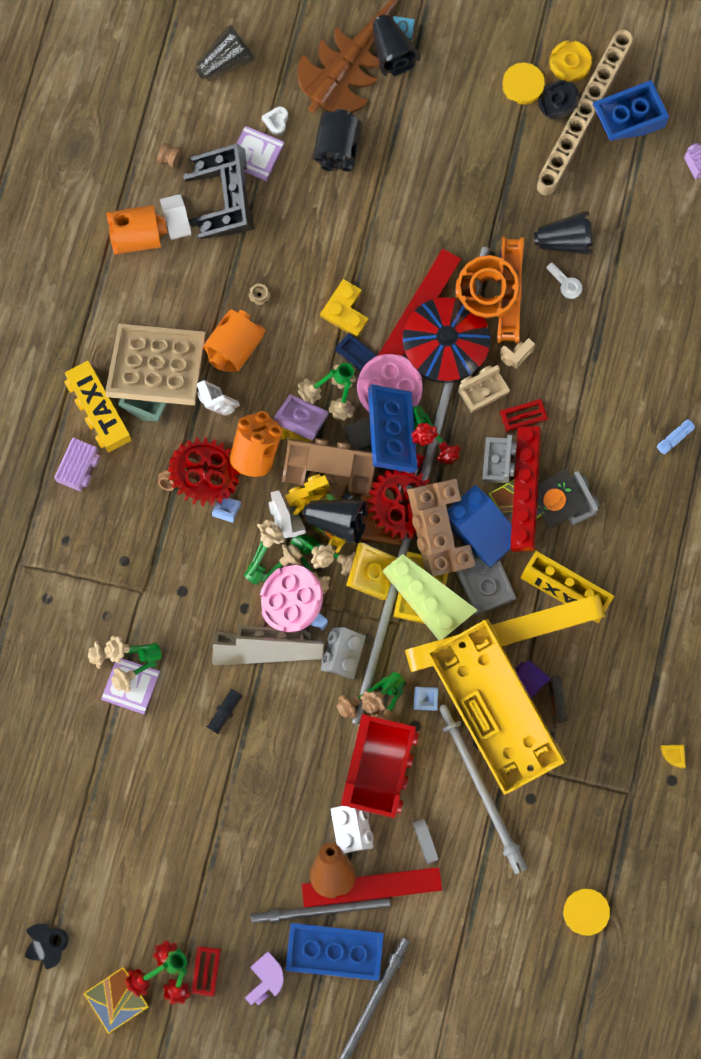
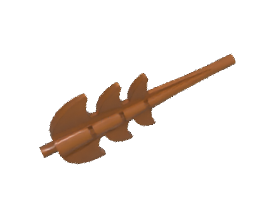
[297,0,399,113]

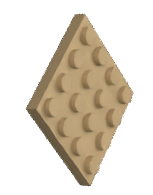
[106,324,205,405]

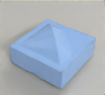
[212,497,241,523]
[310,613,328,631]
[414,687,439,711]

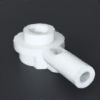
[546,262,582,299]

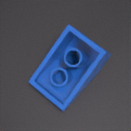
[593,80,669,141]
[447,485,512,568]

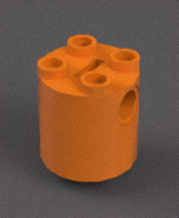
[106,205,167,255]
[203,309,266,372]
[230,411,283,477]

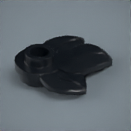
[25,924,69,970]

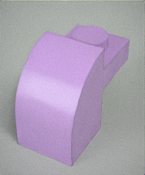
[245,952,284,1005]

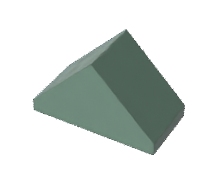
[118,398,167,422]

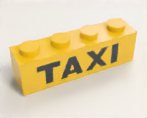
[64,361,131,453]
[521,551,614,623]

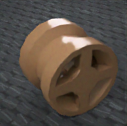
[157,142,181,168]

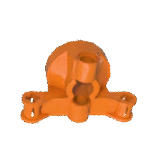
[456,236,524,344]

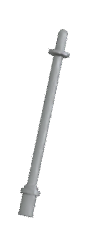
[440,705,528,874]

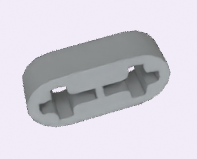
[413,819,438,864]

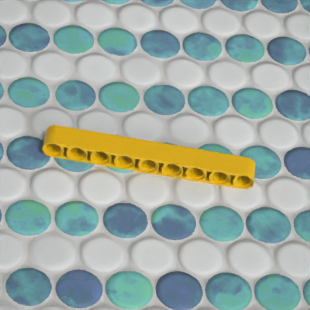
[405,594,606,672]

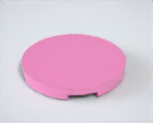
[357,354,423,412]
[260,565,323,633]

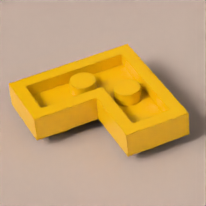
[320,279,369,338]
[285,474,332,504]

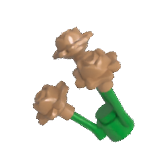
[337,672,406,721]

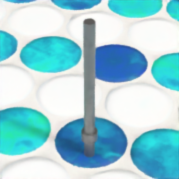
[251,897,390,923]
[339,938,410,1059]

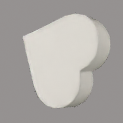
[262,107,288,135]

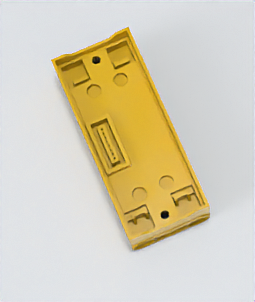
[426,619,567,795]

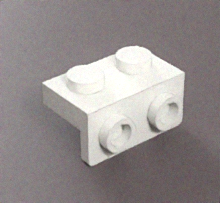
[197,380,240,415]
[268,490,306,539]
[331,806,373,854]

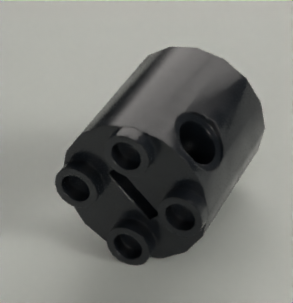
[313,109,362,172]

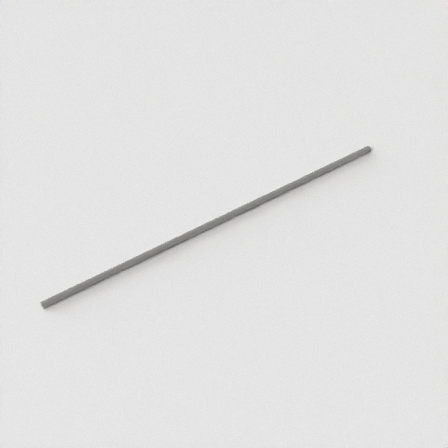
[352,247,490,725]

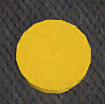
[549,41,592,82]
[502,62,545,105]
[563,889,610,936]

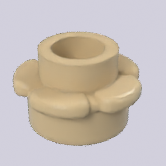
[249,284,270,305]

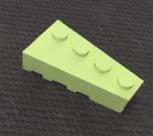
[382,554,477,640]

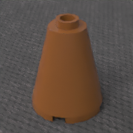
[310,843,356,898]

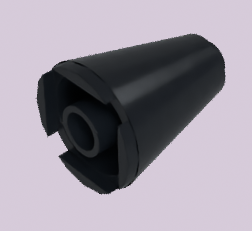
[372,15,421,76]
[534,211,593,255]
[303,500,368,544]

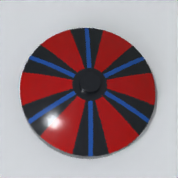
[402,297,490,383]

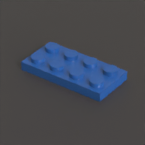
[368,384,417,473]
[285,923,384,981]

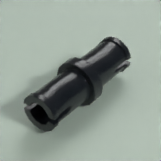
[206,688,243,734]

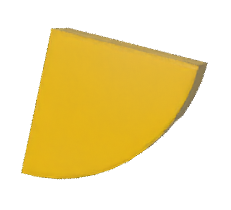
[660,745,686,768]

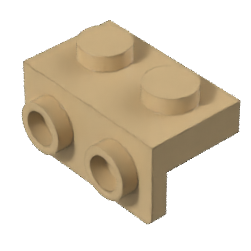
[458,365,510,413]

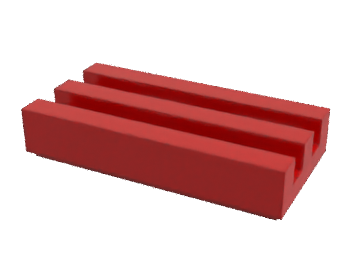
[499,399,548,433]
[191,946,221,997]

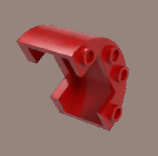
[340,714,420,818]

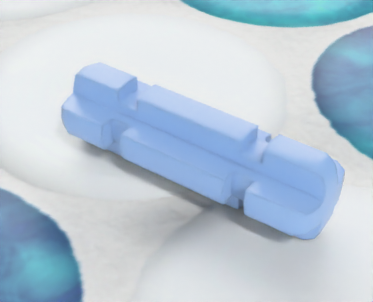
[657,420,695,454]

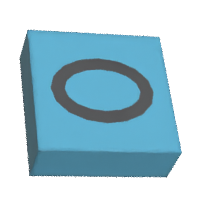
[393,16,415,41]

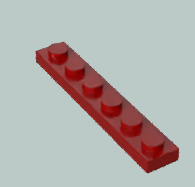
[510,426,541,552]

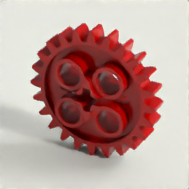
[168,437,241,507]
[367,470,430,540]

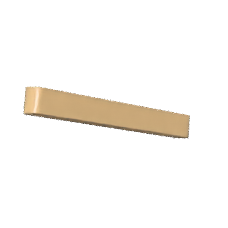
[537,30,633,196]

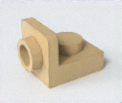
[500,338,535,369]

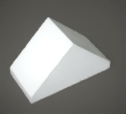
[160,194,192,240]

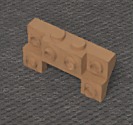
[282,438,375,496]
[407,479,475,577]

